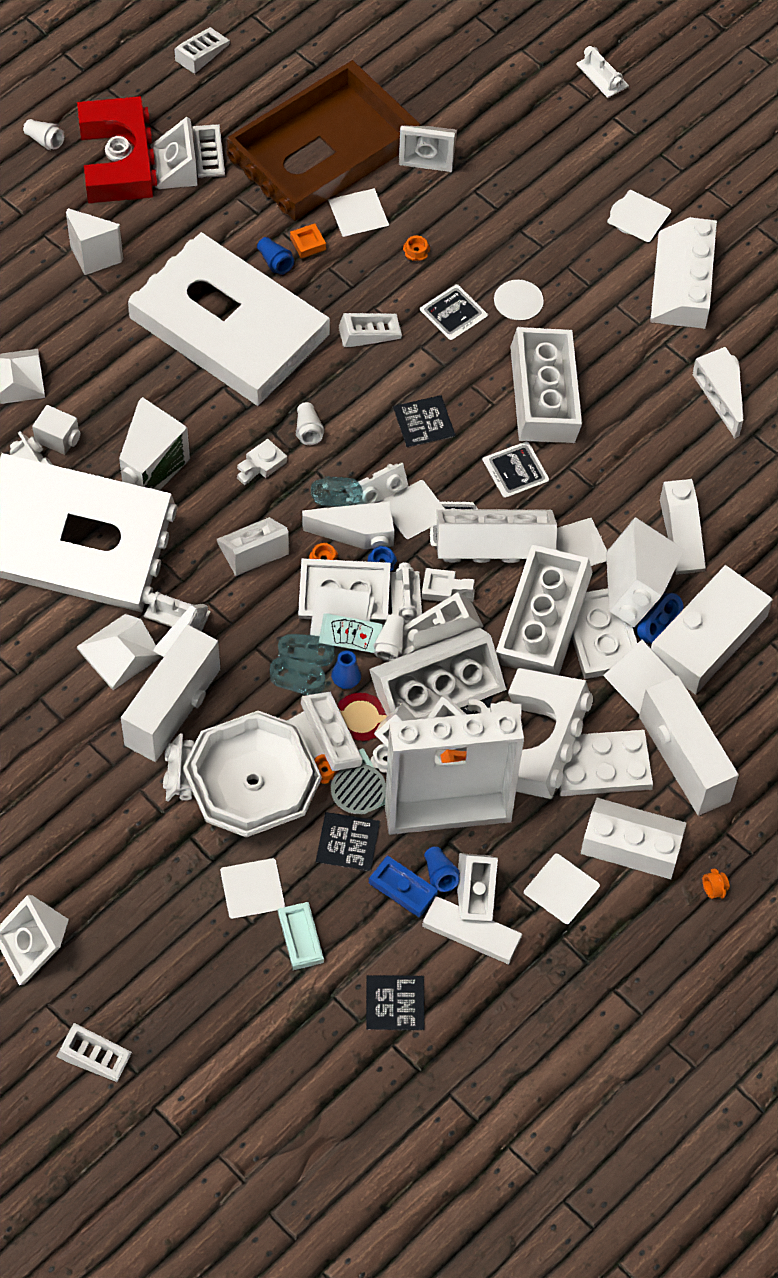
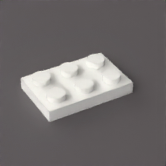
[298,558,391,623]
[572,588,637,679]
[559,730,653,796]

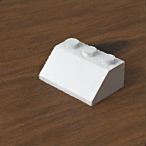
[581,798,686,879]

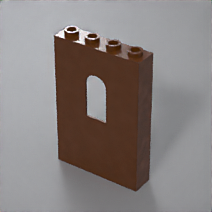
[226,60,421,221]

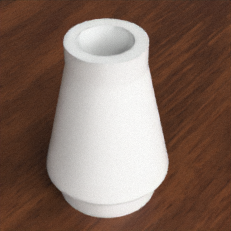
[23,119,65,150]
[296,402,324,445]
[373,614,405,661]

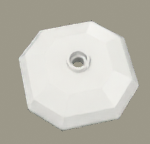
[183,710,322,837]

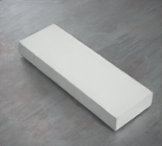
[301,692,363,771]
[422,896,522,965]

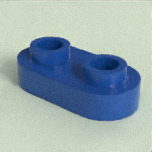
[637,593,683,644]

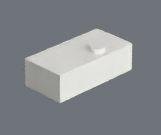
[510,327,582,443]
[496,545,592,675]
[651,565,773,695]
[121,624,220,762]
[639,675,739,816]

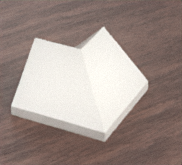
[399,126,457,172]
[0,349,45,404]
[77,614,161,690]
[0,895,69,986]

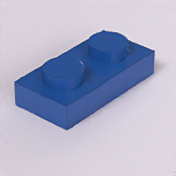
[369,855,438,918]

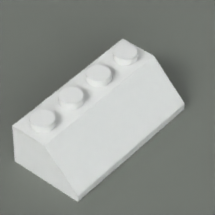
[650,217,717,329]
[436,509,557,563]
[369,627,507,719]

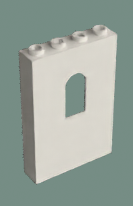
[128,232,330,406]
[0,453,177,612]
[385,710,524,835]

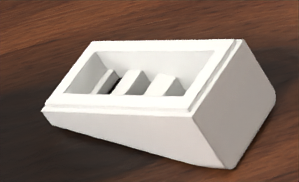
[174,27,230,74]
[192,124,225,178]
[339,313,402,347]
[153,604,208,657]
[56,1023,132,1082]

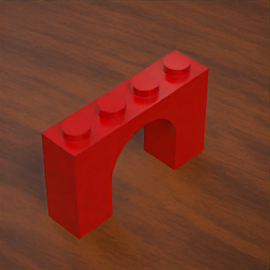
[77,96,157,204]

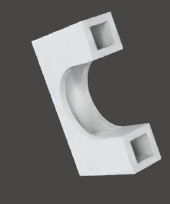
[508,668,593,799]

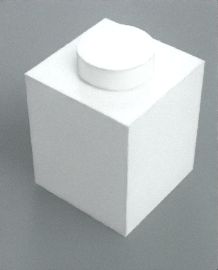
[32,405,80,455]

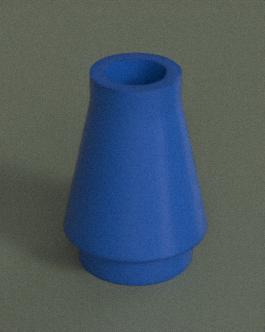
[257,237,294,274]
[331,651,361,689]
[424,847,460,892]

